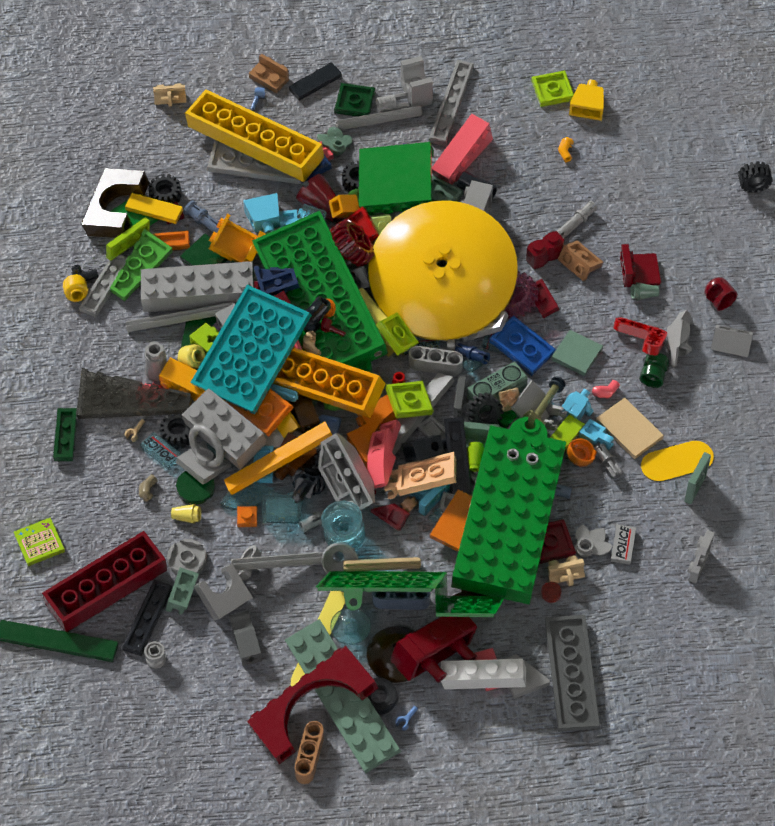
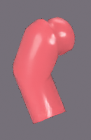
[592,380,620,399]

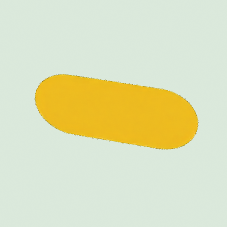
[641,441,714,481]

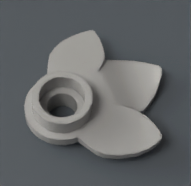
[575,525,613,557]

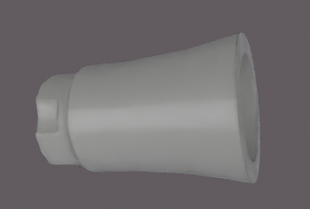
[144,341,168,381]

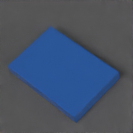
[489,316,556,376]

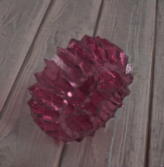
[504,271,539,319]

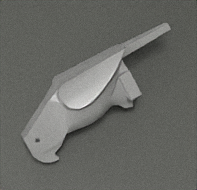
[667,310,693,367]

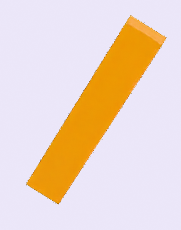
[224,422,332,495]

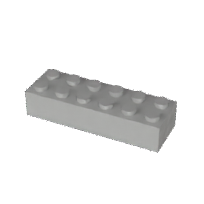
[141,261,254,312]

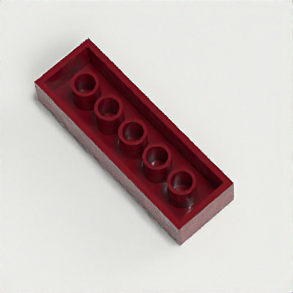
[42,531,167,632]

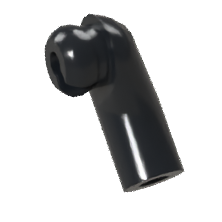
[71,264,99,281]

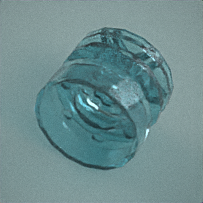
[321,500,366,553]

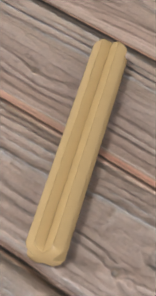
[343,557,421,572]

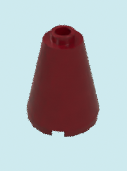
[296,174,344,223]

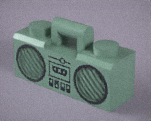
[467,361,528,414]

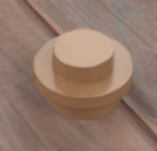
[500,390,517,408]
[400,496,418,513]

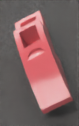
[367,420,401,489]

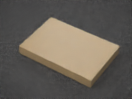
[596,398,664,460]

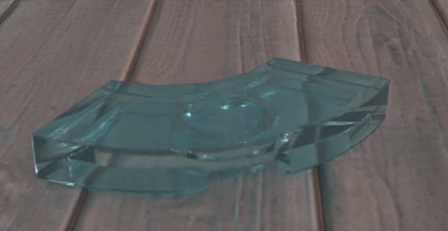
[220,482,274,511]

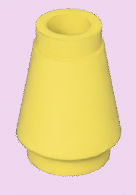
[171,504,201,524]

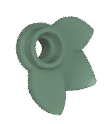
[317,127,352,156]

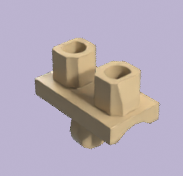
[153,83,186,107]
[548,556,585,586]

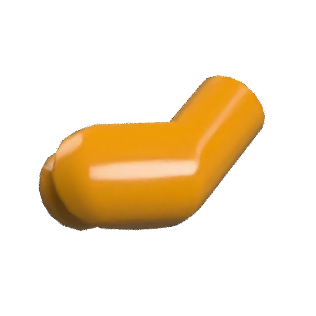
[558,137,574,162]

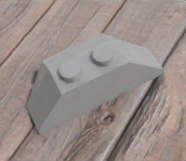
[318,433,375,512]

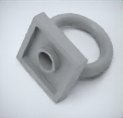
[176,425,231,485]

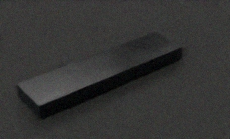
[444,417,472,495]
[122,580,173,656]

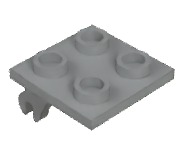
[511,380,568,431]

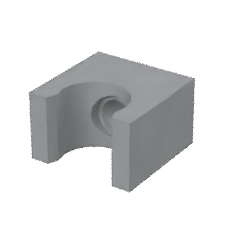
[401,56,433,107]
[193,563,253,621]

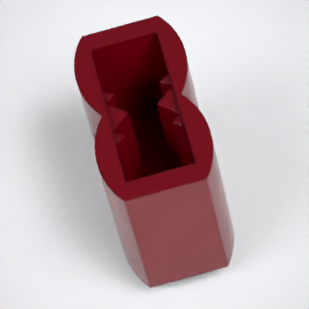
[526,231,565,269]

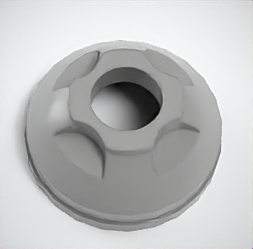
[322,542,358,574]

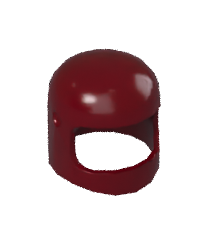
[704,277,738,311]

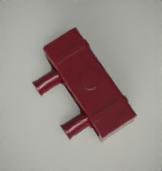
[390,617,477,683]

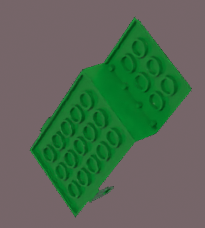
[316,571,505,617]

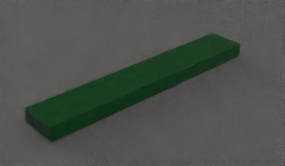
[0,620,119,662]

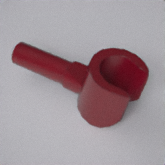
[321,318,346,337]

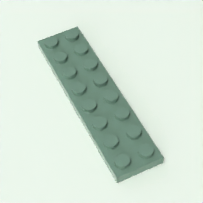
[285,619,401,774]

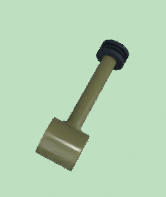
[521,376,566,429]

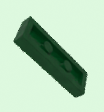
[53,408,78,461]

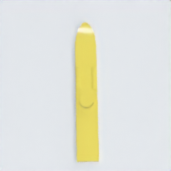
[291,591,345,686]

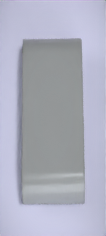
[409,346,463,376]

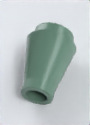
[630,282,659,301]

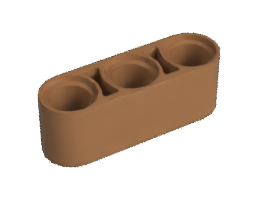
[295,721,324,784]

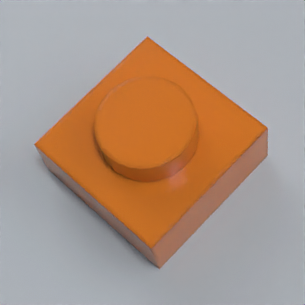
[237,506,257,527]

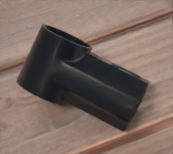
[304,296,331,333]

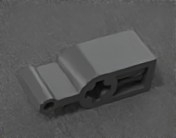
[229,611,262,666]

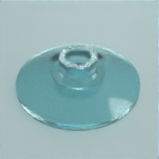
[330,608,371,645]

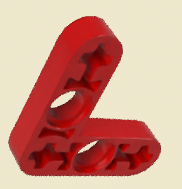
[613,317,667,355]

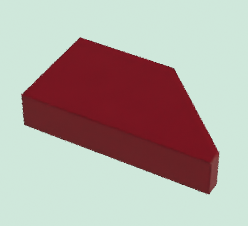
[370,503,410,531]

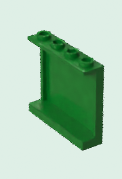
[359,142,434,216]

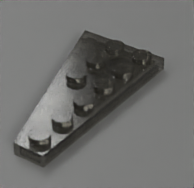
[76,368,192,419]

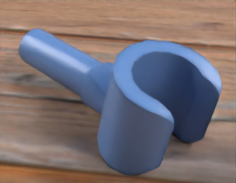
[250,87,265,110]
[396,706,418,731]

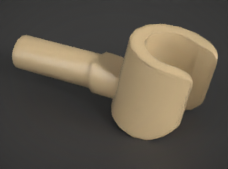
[125,419,145,442]

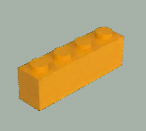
[159,357,227,403]

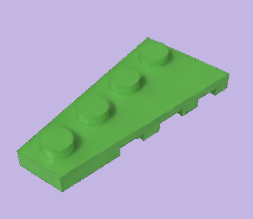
[110,229,173,301]

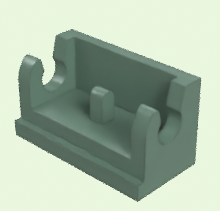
[165,567,199,615]

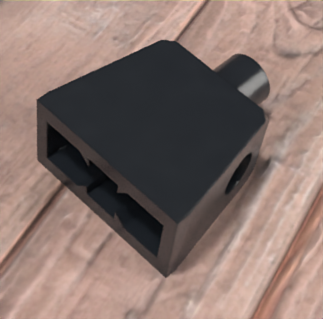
[401,435,447,462]

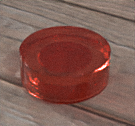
[541,582,562,603]

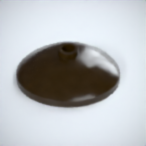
[367,626,415,683]

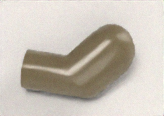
[139,474,158,502]

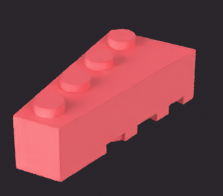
[432,114,493,185]

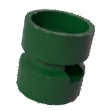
[639,353,670,388]

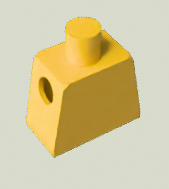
[569,80,604,121]

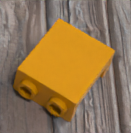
[208,214,266,263]

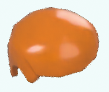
[567,438,597,467]

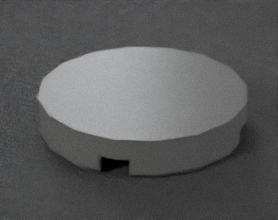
[167,539,207,574]

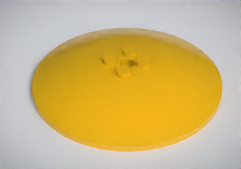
[368,201,518,340]

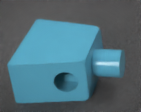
[243,193,280,234]

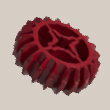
[331,219,375,267]

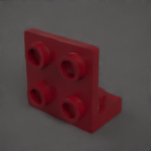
[620,244,661,287]

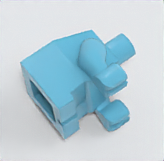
[561,389,594,421]

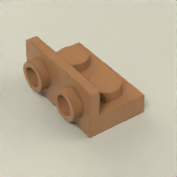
[249,54,289,93]
[558,240,603,281]

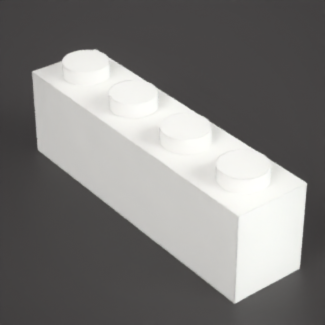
[441,659,526,689]

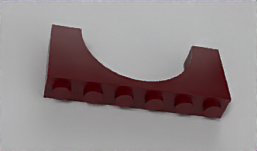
[247,646,378,765]

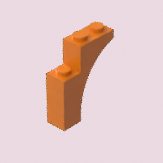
[347,395,398,469]

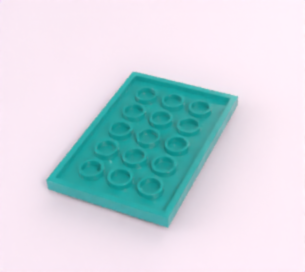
[190,285,312,414]

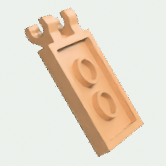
[384,452,456,499]

